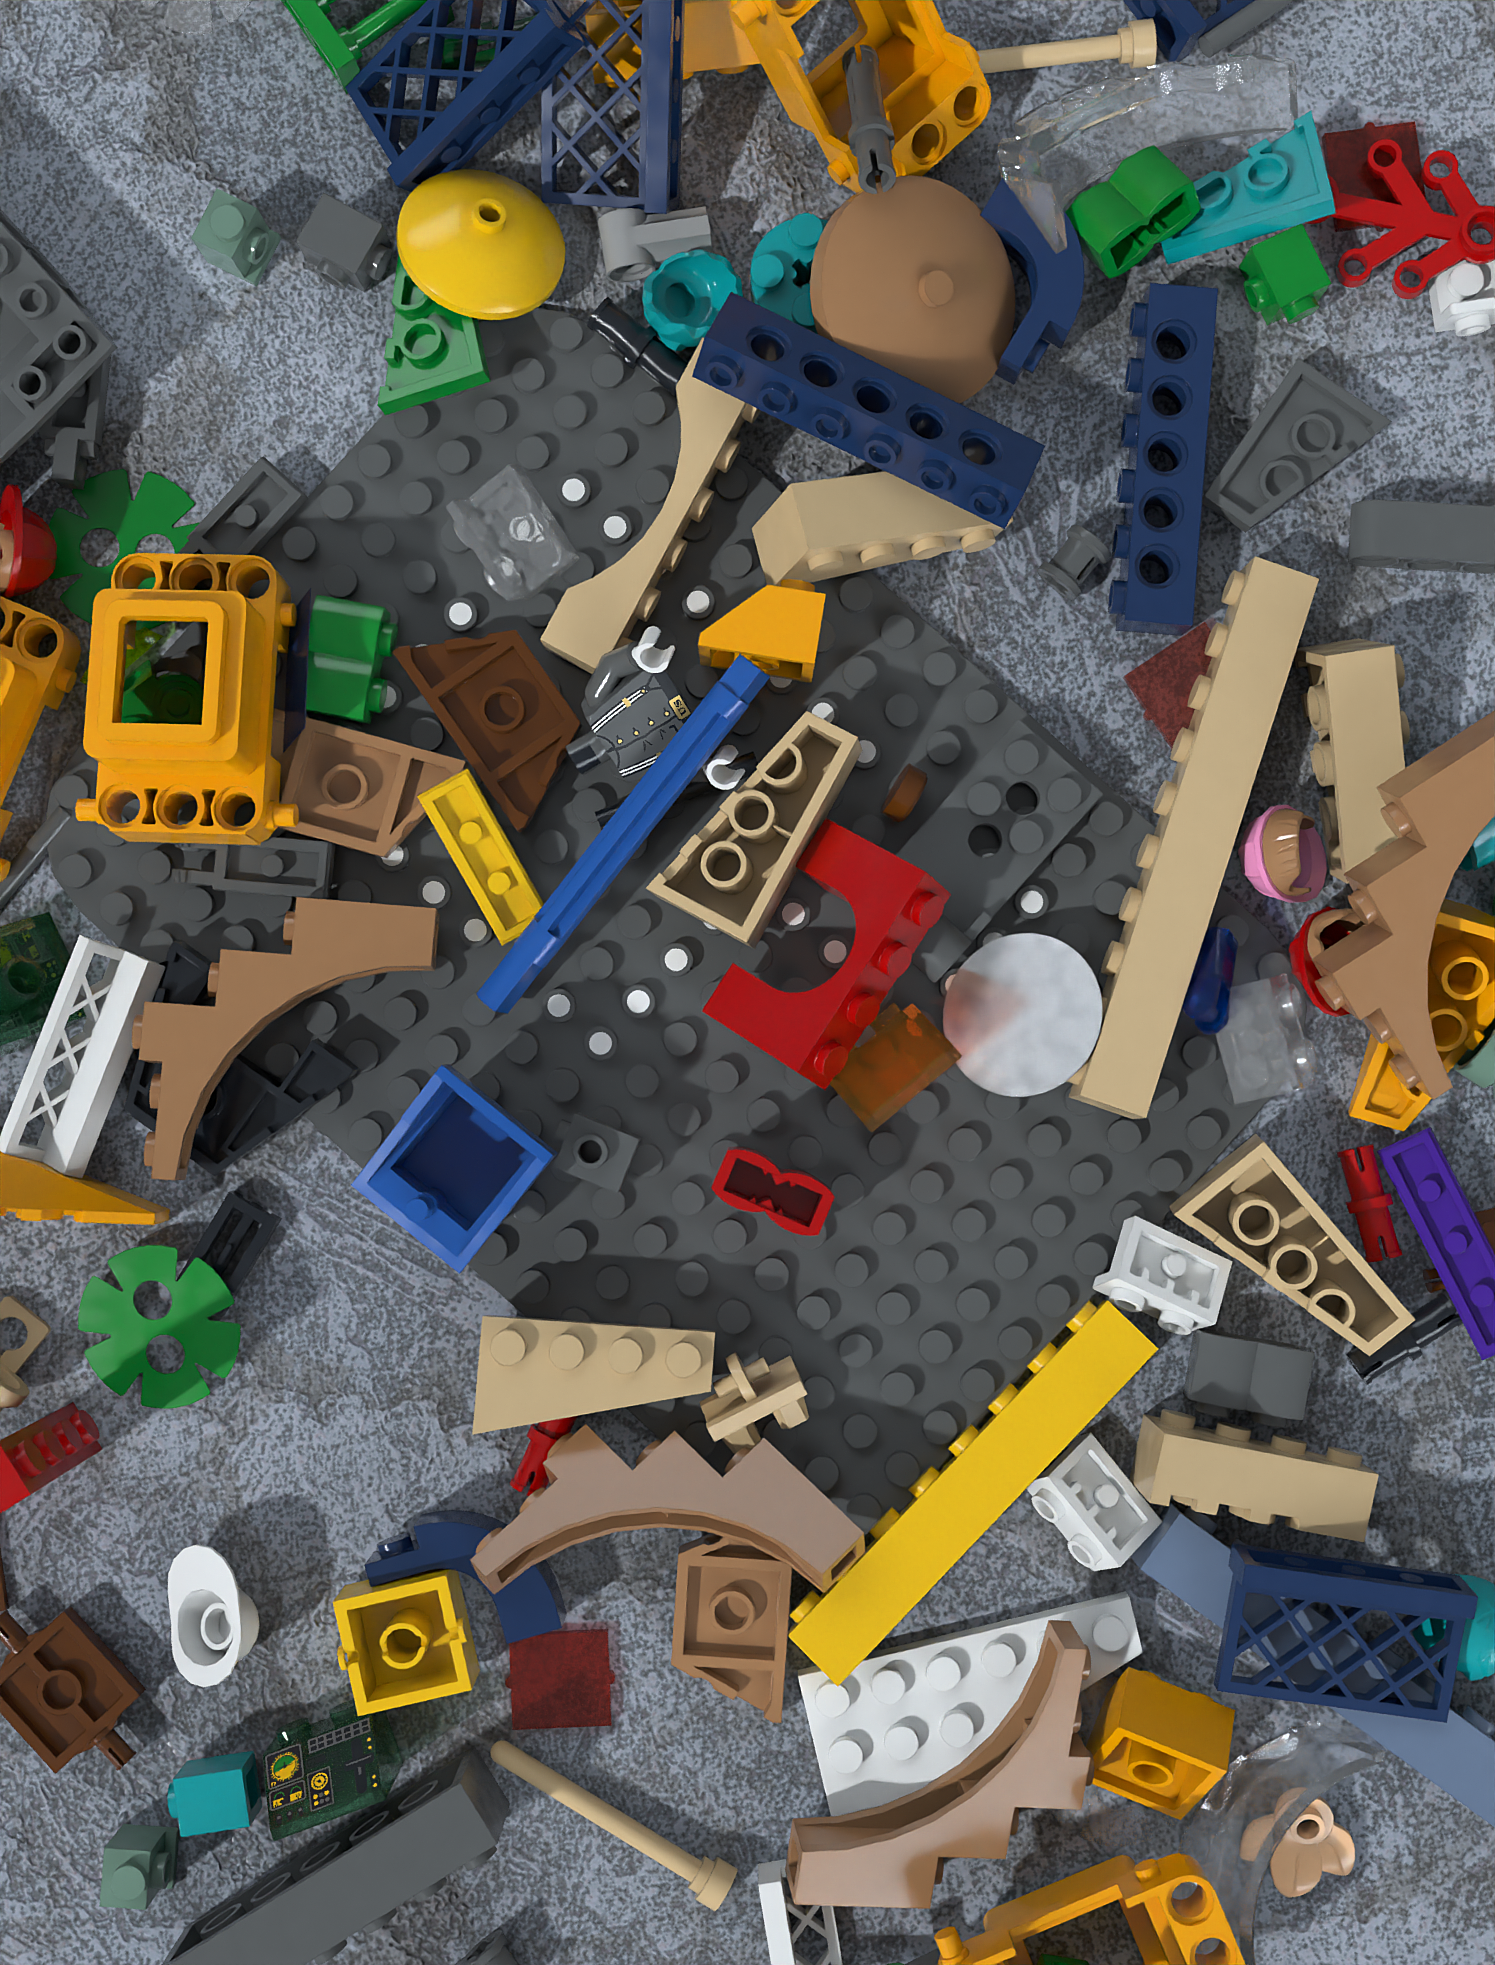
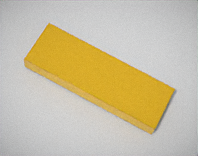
[417,767,545,946]

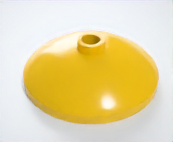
[396,169,565,320]

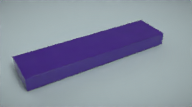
[1377,1127,1495,1360]

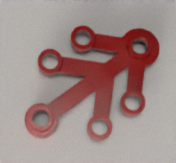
[1305,139,1495,299]

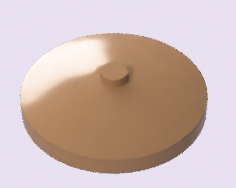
[810,176,1015,403]

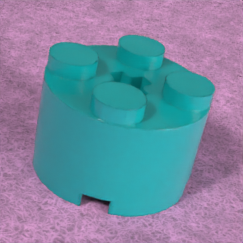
[750,213,828,334]

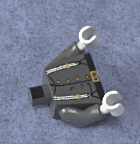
[565,626,745,790]

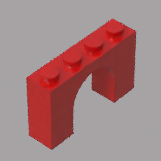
[702,818,951,1090]
[0,1402,103,1514]

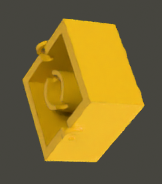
[333,1569,480,1716]

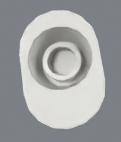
[168,1544,260,1687]

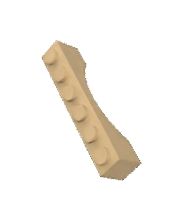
[540,337,761,674]

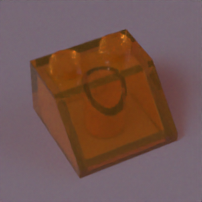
[829,1002,962,1133]

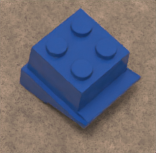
[351,1064,558,1274]

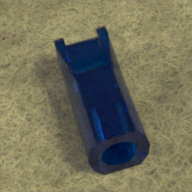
[1182,927,1239,1035]

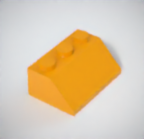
[584,0,761,88]

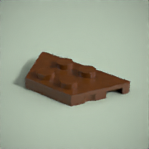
[392,630,582,833]

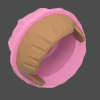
[1238,805,1327,903]

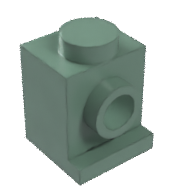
[191,188,281,287]
[99,1824,180,1910]

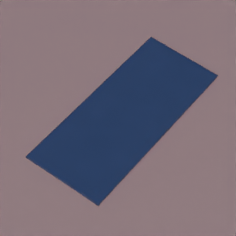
[283,588,311,753]

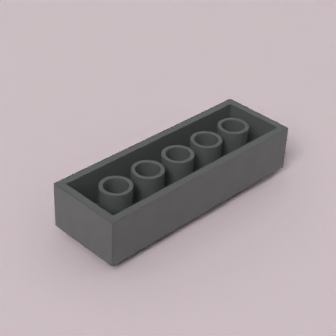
[162,1746,510,1965]

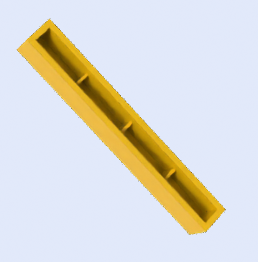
[788,1300,1158,1687]

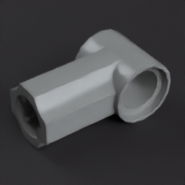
[598,206,713,282]

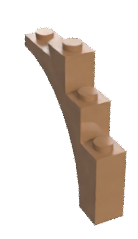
[1312,710,1495,1100]
[132,897,440,1180]
[470,1424,865,1595]
[785,1620,1094,1909]

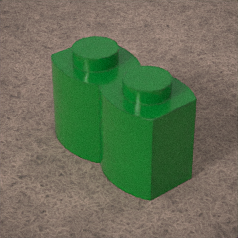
[1065,145,1201,279]
[306,595,398,724]

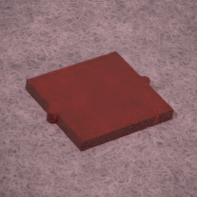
[1322,121,1426,232]
[1123,622,1212,749]
[505,1629,616,1730]

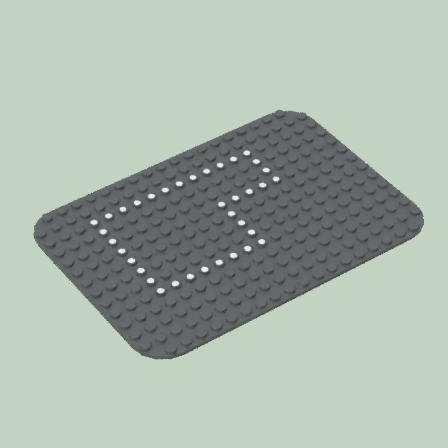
[45,308,1307,1535]

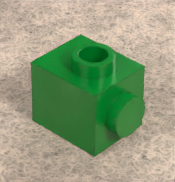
[1239,224,1332,326]

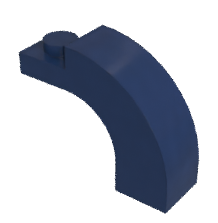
[980,167,1085,385]
[364,1510,567,1644]

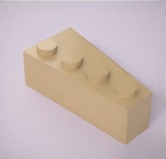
[1294,638,1410,884]
[1169,1134,1415,1356]

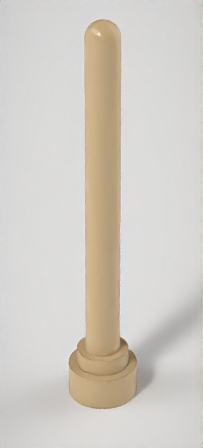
[977,18,1157,74]
[490,1740,737,1911]

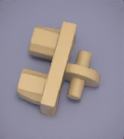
[699,1352,809,1454]

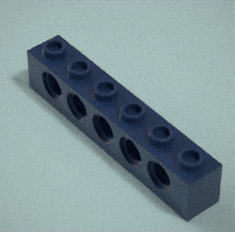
[1108,283,1218,636]
[692,292,1045,529]

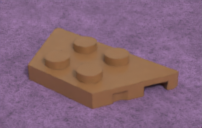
[271,708,468,858]
[671,1533,792,1723]

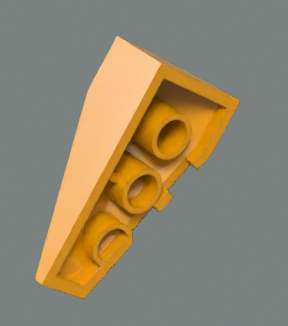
[1348,898,1495,1132]
[0,1151,170,1225]

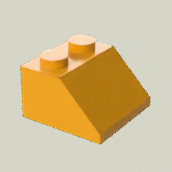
[698,579,826,683]
[1085,1667,1235,1820]

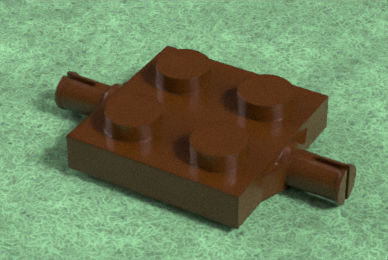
[0,1606,146,1774]

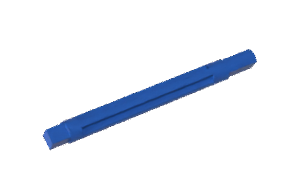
[476,654,770,1014]

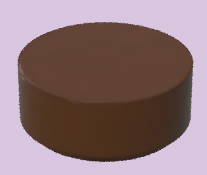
[880,763,928,823]

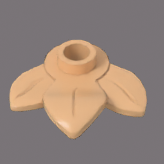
[1241,1789,1355,1898]

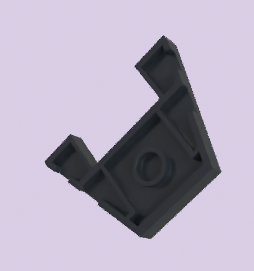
[123,940,359,1176]

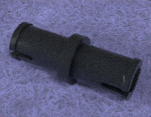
[587,297,688,397]
[1346,1292,1463,1385]

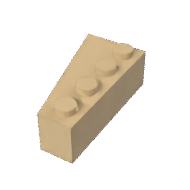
[751,471,1013,586]
[646,711,863,949]
[472,1315,716,1435]
[1129,1409,1379,1542]

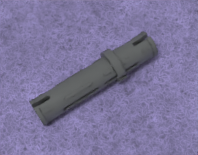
[842,45,896,194]

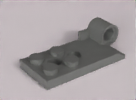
[896,718,1103,983]

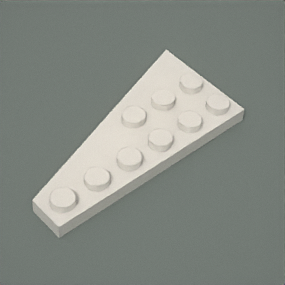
[797,1591,1143,1816]

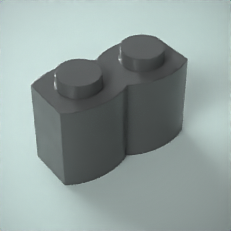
[1183,1328,1315,1428]

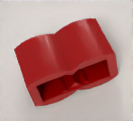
[711,1146,835,1236]

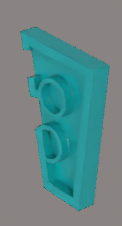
[1161,110,1336,265]

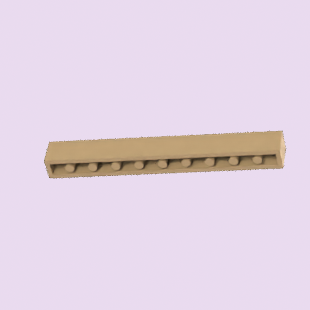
[1067,556,1319,1119]

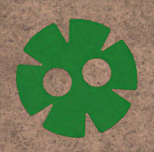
[49,469,200,632]
[78,1245,241,1409]

